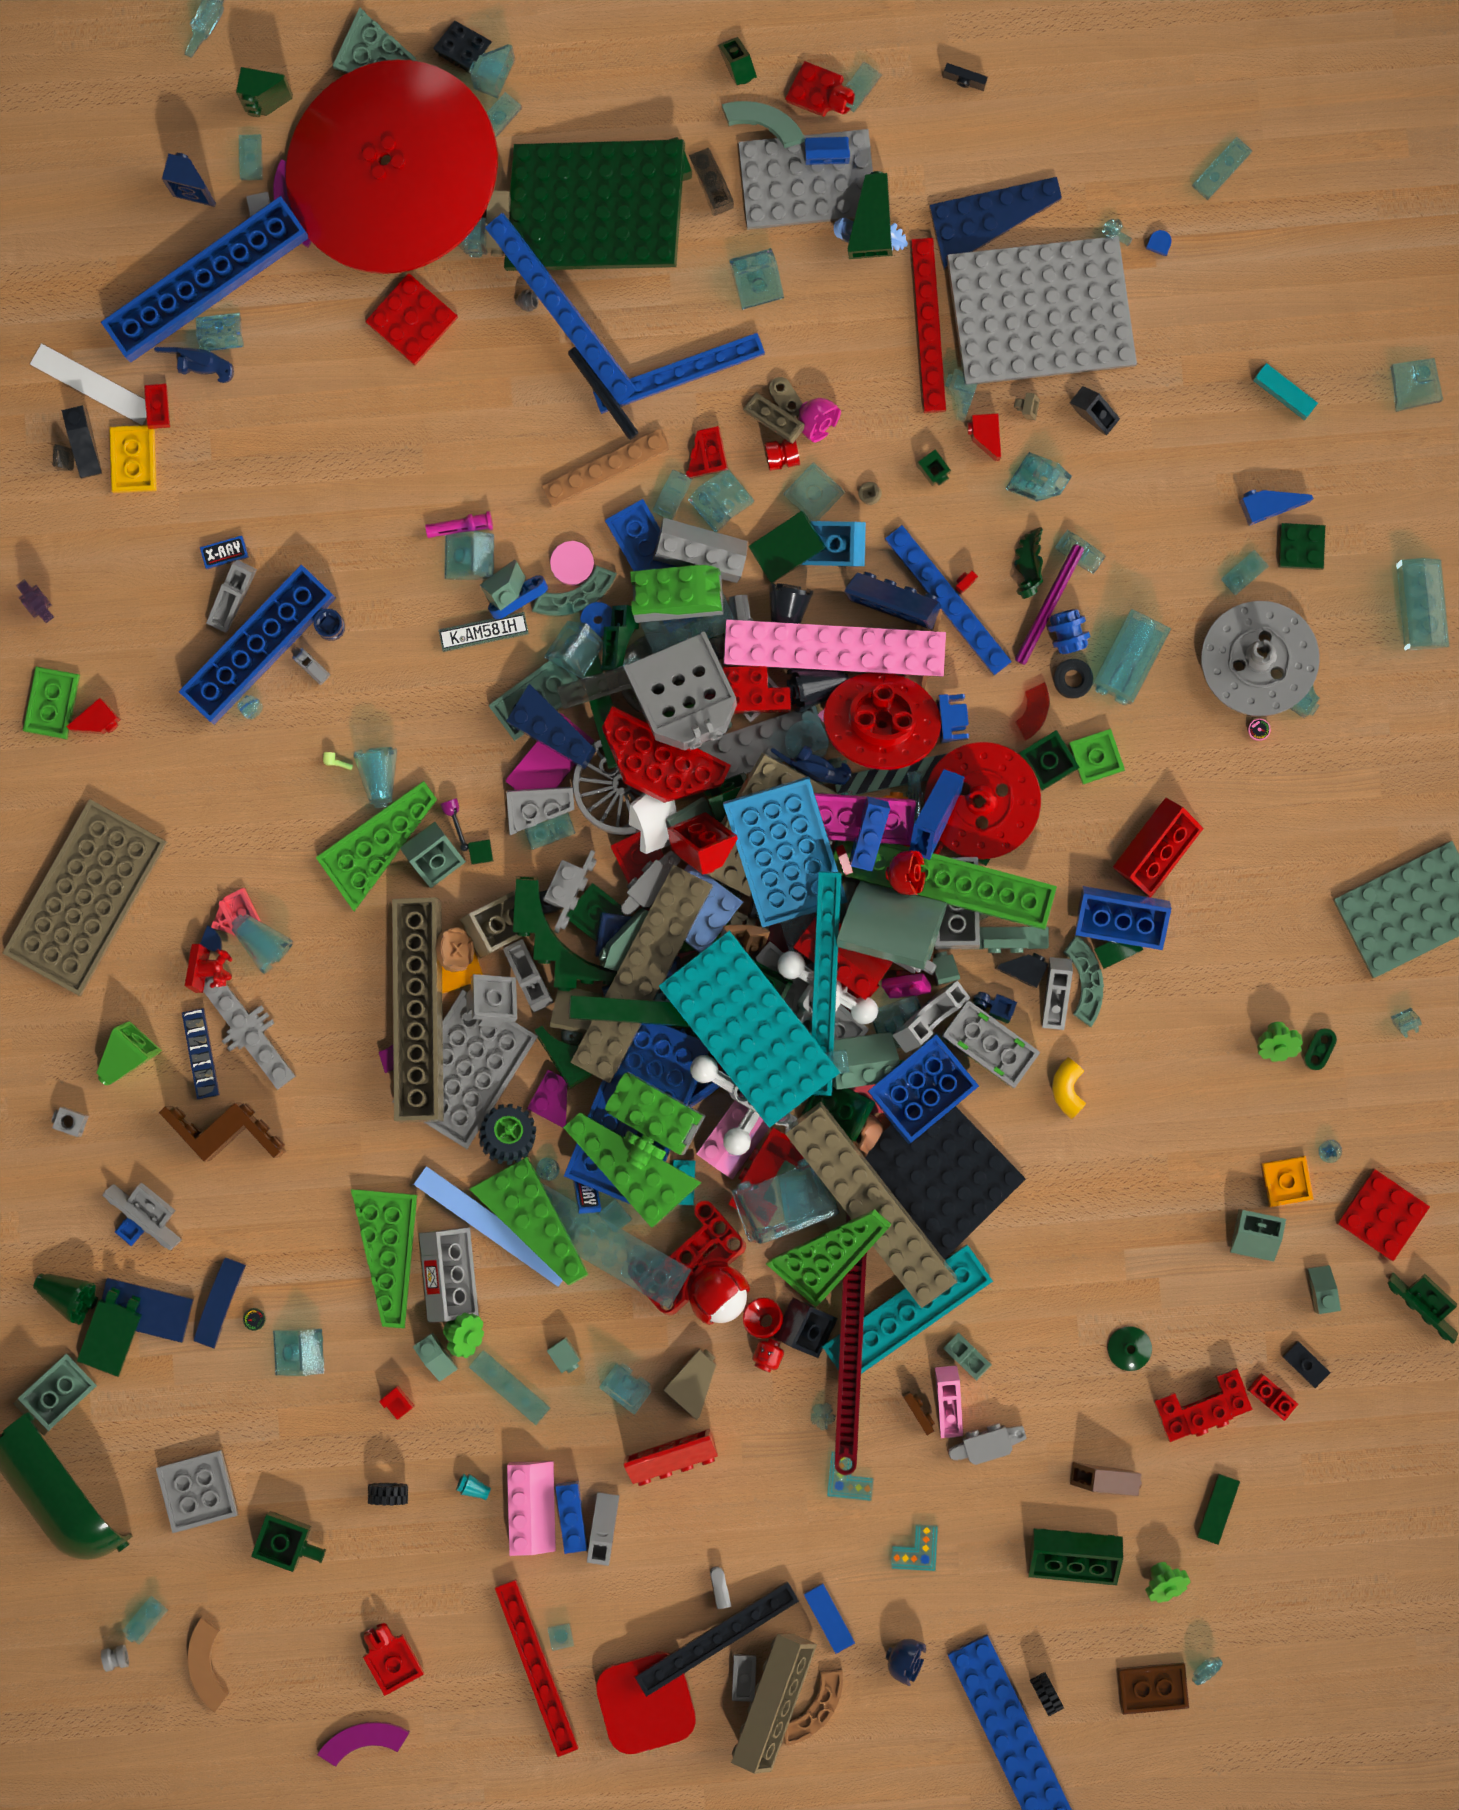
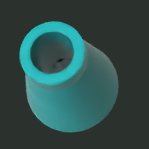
[456,1474,491,1500]

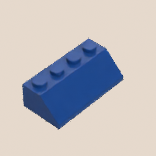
[1075,886,1172,950]

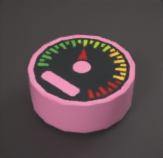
[1248,719,1271,741]

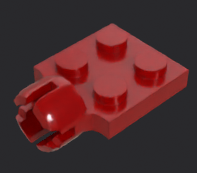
[785,61,855,117]
[363,1623,424,1696]

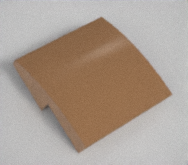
[719,925,770,961]

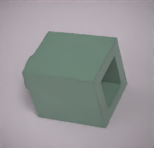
[547,1337,581,1374]

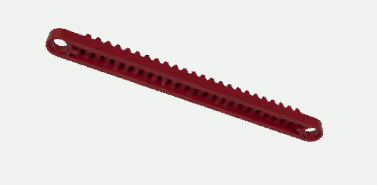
[834,1214,867,1475]

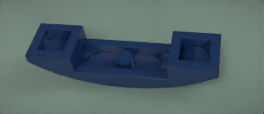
[194,1257,246,1349]

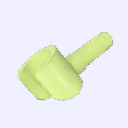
[323,752,353,770]

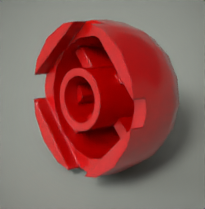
[886,851,925,895]

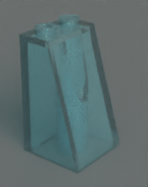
[1092,609,1171,706]

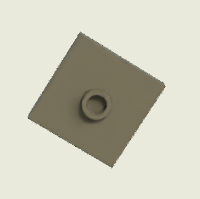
[550,988,602,1034]

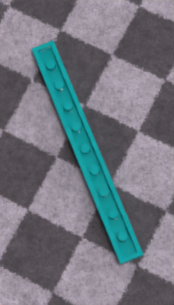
[812,871,842,1096]

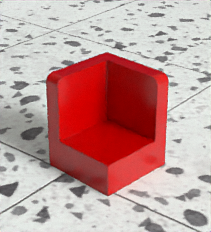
[379,1386,415,1420]

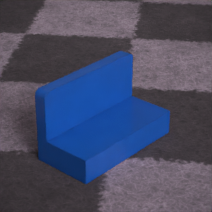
[805,137,850,165]

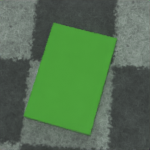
[23,666,80,740]

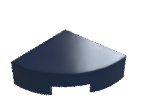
[200,925,222,952]

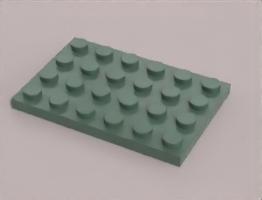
[1333,841,1459,979]

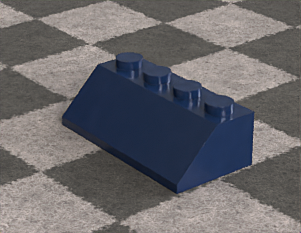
[845,572,941,630]

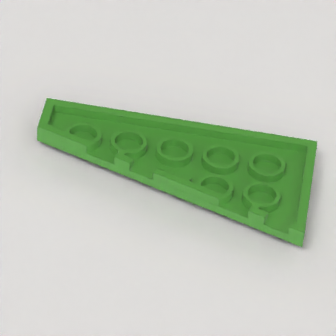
[563,1113,702,1228]
[469,1157,589,1285]
[766,1209,891,1307]

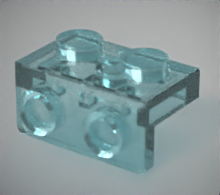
[196,313,244,351]

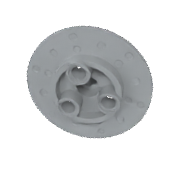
[1201,601,1319,716]

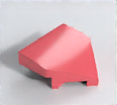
[211,888,264,937]

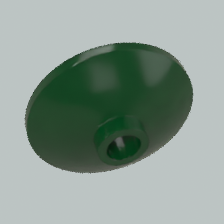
[1107,1326,1152,1371]

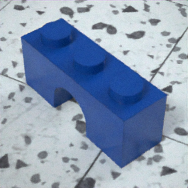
[849,796,890,871]
[556,1481,588,1554]

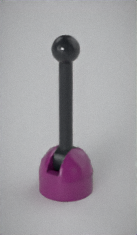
[440,798,469,851]

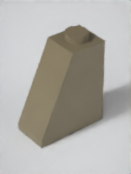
[486,190,511,257]
[664,1348,716,1420]

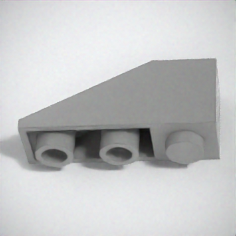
[587,1492,619,1566]

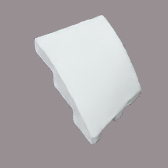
[629,793,677,854]

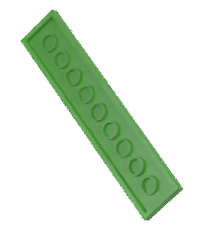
[834,840,1057,930]

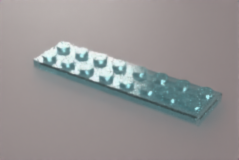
[541,1182,692,1309]

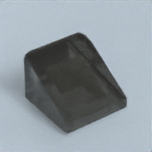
[52,444,74,471]

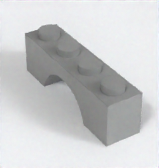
[892,980,970,1053]

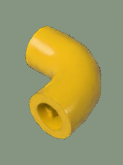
[1052,1057,1086,1119]

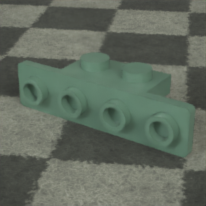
[962,927,1049,953]

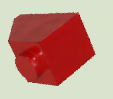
[967,413,1001,461]
[66,698,121,734]

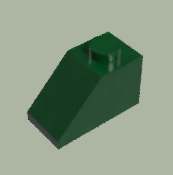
[718,37,757,86]

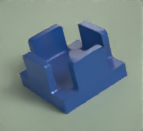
[936,694,969,744]

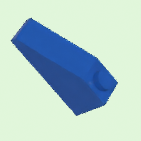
[1239,489,1314,526]

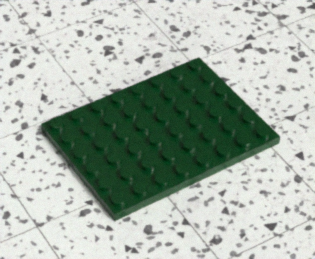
[504,139,685,271]

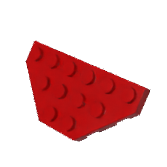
[602,706,731,803]

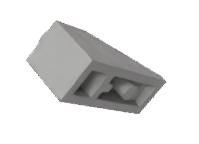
[1042,957,1073,1030]

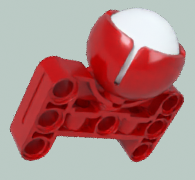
[628,1201,750,1325]

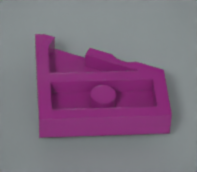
[527,1070,568,1128]

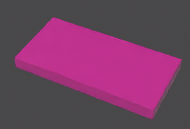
[505,713,595,790]

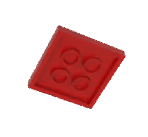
[365,273,458,366]
[1337,1169,1430,1262]

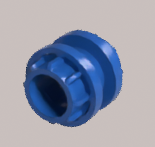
[1047,609,1091,654]

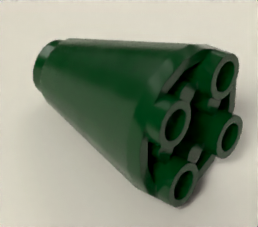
[33,1273,98,1325]

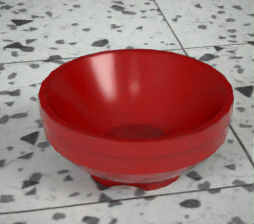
[743,1298,783,1338]

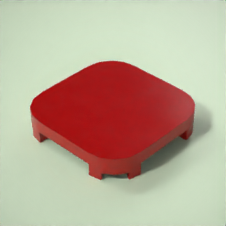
[596,1651,696,1754]

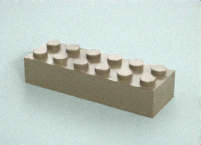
[731,1634,817,1774]

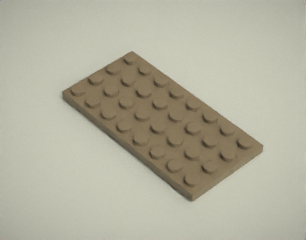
[3,799,168,996]

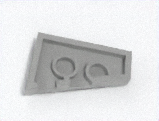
[507,787,574,835]

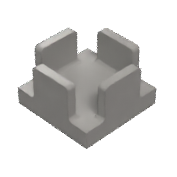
[466,974,517,1027]

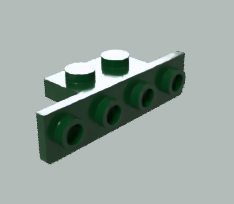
[1387,1273,1458,1344]

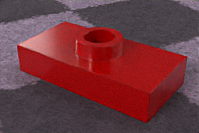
[144,384,170,429]

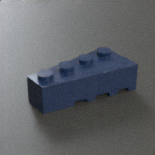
[507,684,596,769]

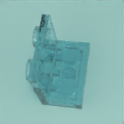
[688,469,754,532]

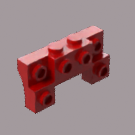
[728,1127,805,1227]
[1153,1368,1253,1442]

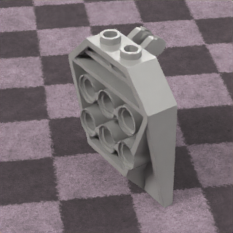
[623,631,737,750]

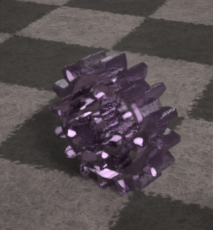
[16,579,54,623]

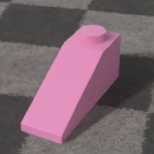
[935,1366,963,1438]

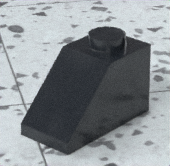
[1069,386,1120,436]
[996,953,1048,988]

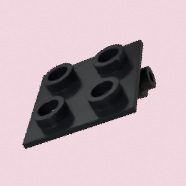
[433,20,492,73]

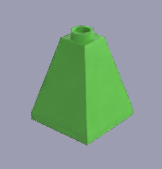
[96,1021,162,1086]

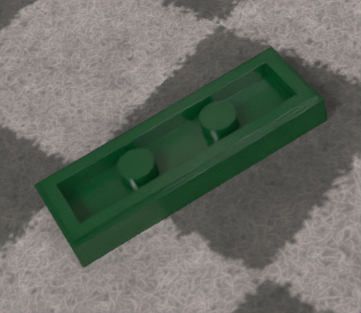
[1196,1473,1240,1545]

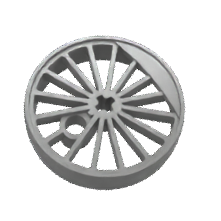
[573,740,642,835]

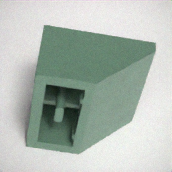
[1230,1209,1286,1262]

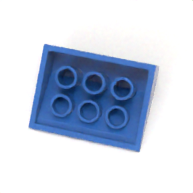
[868,1034,979,1144]

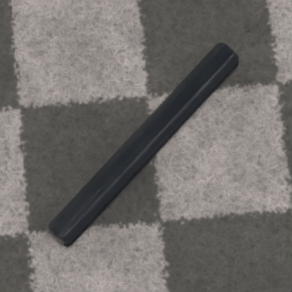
[568,347,638,440]

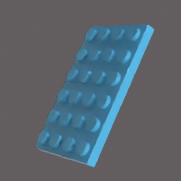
[723,776,848,927]

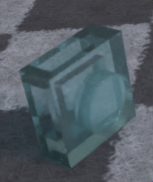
[548,1623,574,1651]

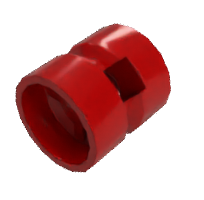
[765,439,800,471]

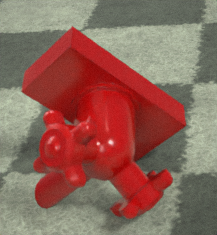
[184,944,232,993]

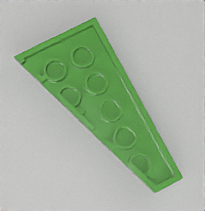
[316,781,437,912]
[351,1189,418,1328]

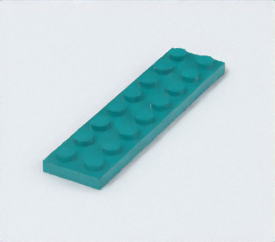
[822,1245,993,1374]

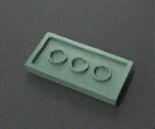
[488,654,586,741]

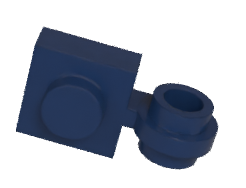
[973,992,1017,1024]

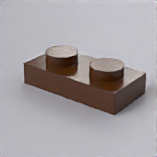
[902,1391,935,1436]

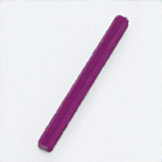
[1015,544,1084,665]

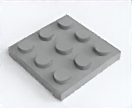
[156,1450,239,1533]

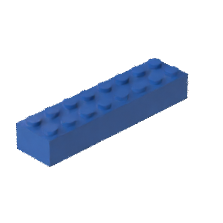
[179,564,336,725]

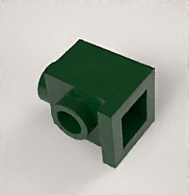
[917,449,951,486]

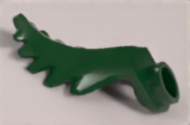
[1014,527,1043,599]

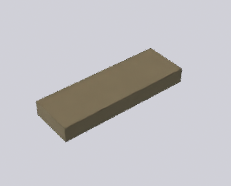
[743,392,805,444]

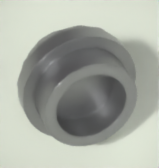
[515,289,539,312]

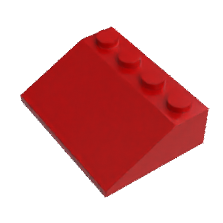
[623,1429,718,1486]

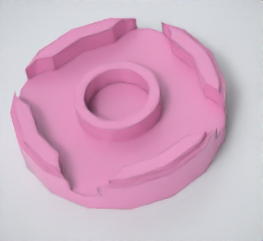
[550,541,594,585]

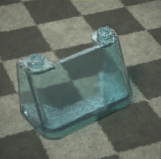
[732,1159,840,1244]

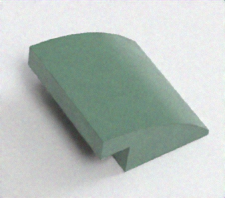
[837,881,947,970]

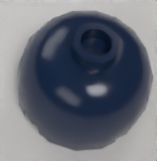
[886,1639,926,1686]

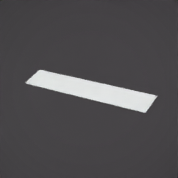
[30,343,147,425]

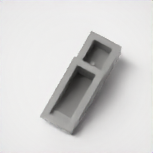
[206,560,257,633]
[503,939,554,1012]

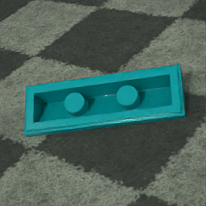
[1253,363,1318,421]

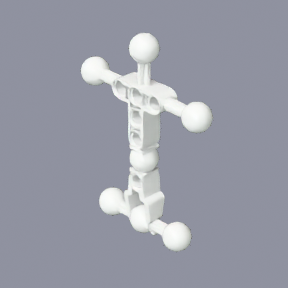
[690,951,878,1156]

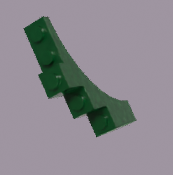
[513,876,618,991]

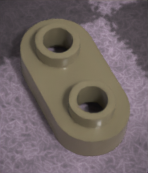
[769,377,802,418]

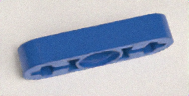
[488,575,548,619]

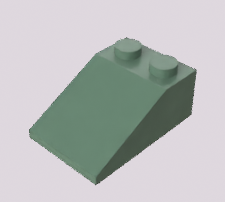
[13,1353,97,1436]

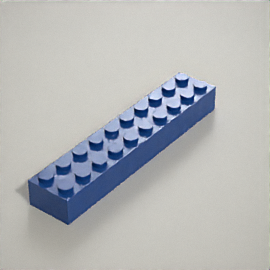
[101,196,309,362]

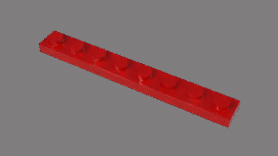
[911,238,946,413]
[495,1579,579,1757]

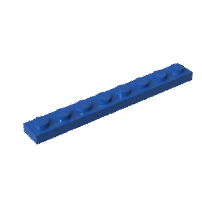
[593,333,765,414]
[885,525,1012,676]

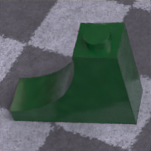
[535,1026,593,1089]

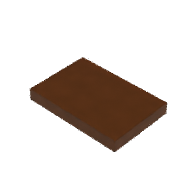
[1117,1662,1189,1715]

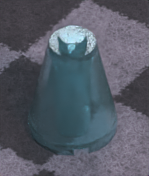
[353,747,397,808]
[232,914,294,974]

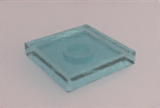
[783,462,845,521]

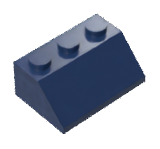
[162,152,216,207]

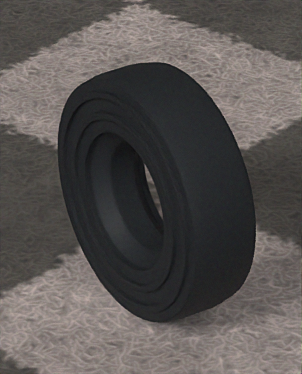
[1053,659,1093,699]

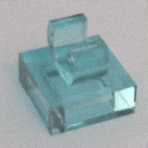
[1391,1008,1422,1038]

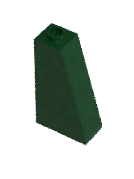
[847,171,893,259]

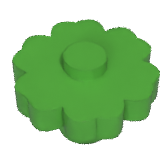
[1257,1022,1303,1062]
[623,1131,666,1169]
[443,1313,484,1358]
[1145,1562,1191,1603]

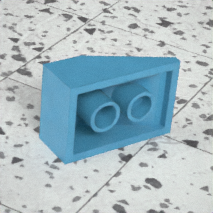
[801,521,866,566]

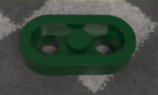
[1303,1028,1337,1070]

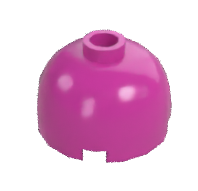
[798,398,841,443]

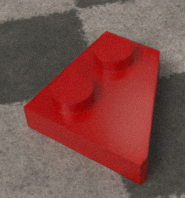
[686,426,728,479]

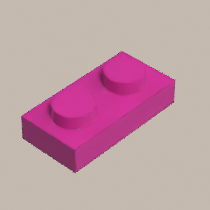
[881,973,931,999]

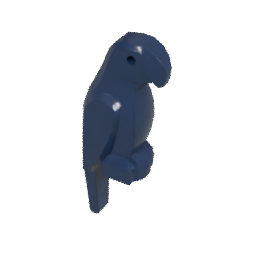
[154,347,234,383]
[770,745,851,785]

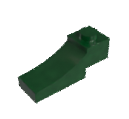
[601,605,639,671]

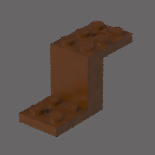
[159,1103,286,1162]

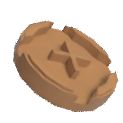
[436,927,474,972]

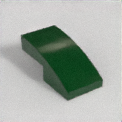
[1094,941,1143,969]

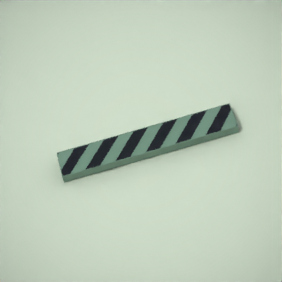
[835,753,948,796]

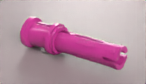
[425,511,493,538]

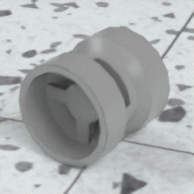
[101,1645,129,1672]

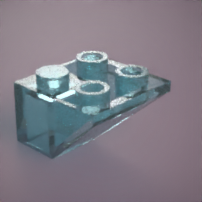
[1006,452,1072,502]

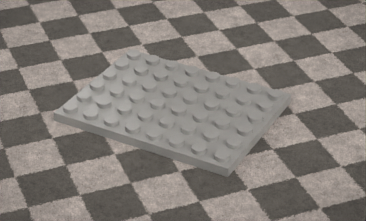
[946,236,1137,386]

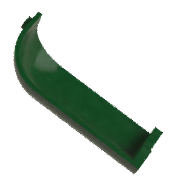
[0,1412,133,1560]

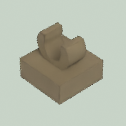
[1014,392,1040,420]

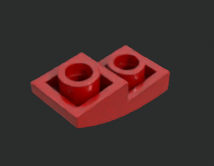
[1247,1373,1298,1421]

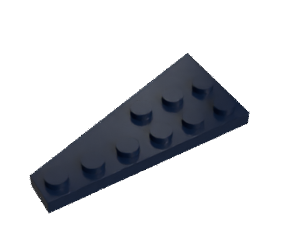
[929,177,1062,270]

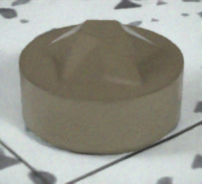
[858,482,882,505]

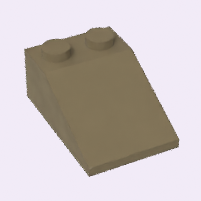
[460,891,522,958]

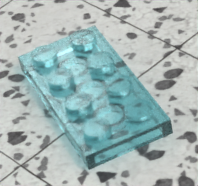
[640,591,735,654]

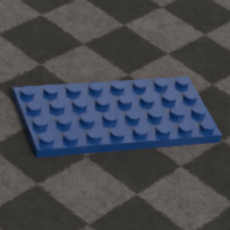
[564,1024,710,1204]

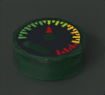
[243,1308,266,1331]

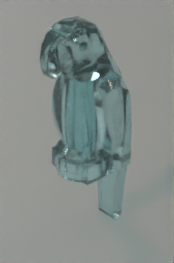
[185,0,224,58]

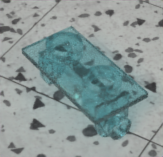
[122,1596,168,1645]

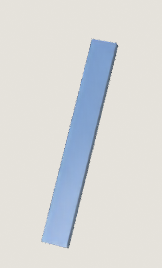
[413,1166,563,1287]

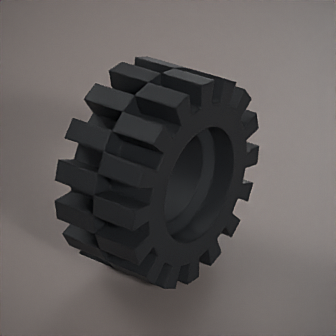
[368,1483,408,1506]
[1030,1672,1064,1717]

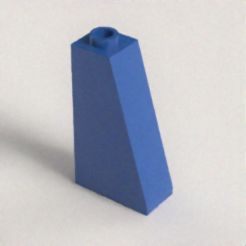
[909,769,964,860]

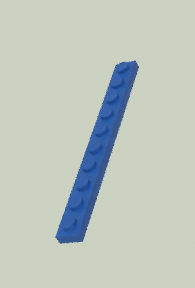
[485,213,637,404]

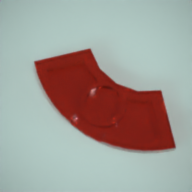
[1015,682,1050,741]

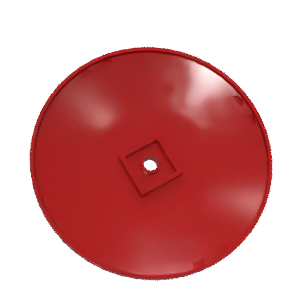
[286,60,498,274]

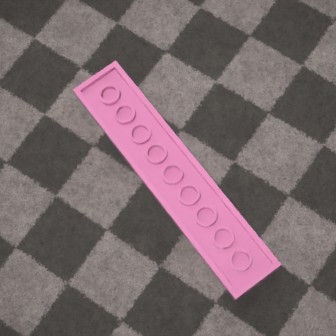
[723,620,946,677]

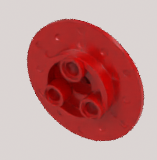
[823,673,941,770]
[924,742,1041,859]

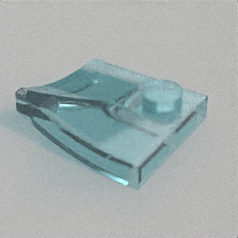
[1390,358,1443,412]

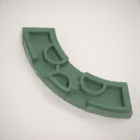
[722,101,805,148]
[532,565,617,616]
[1063,935,1104,1027]

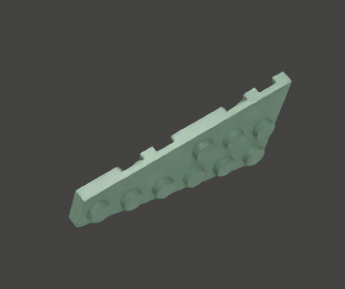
[333,8,419,74]

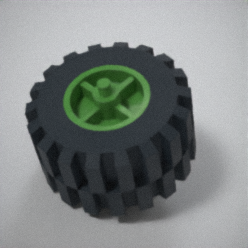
[479,1104,536,1165]

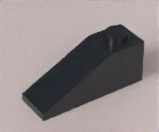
[61,405,102,479]

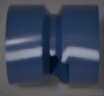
[314,609,345,641]

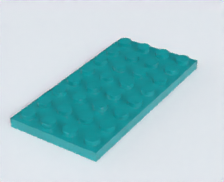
[659,930,840,1128]

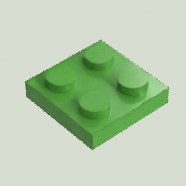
[1068,729,1125,785]

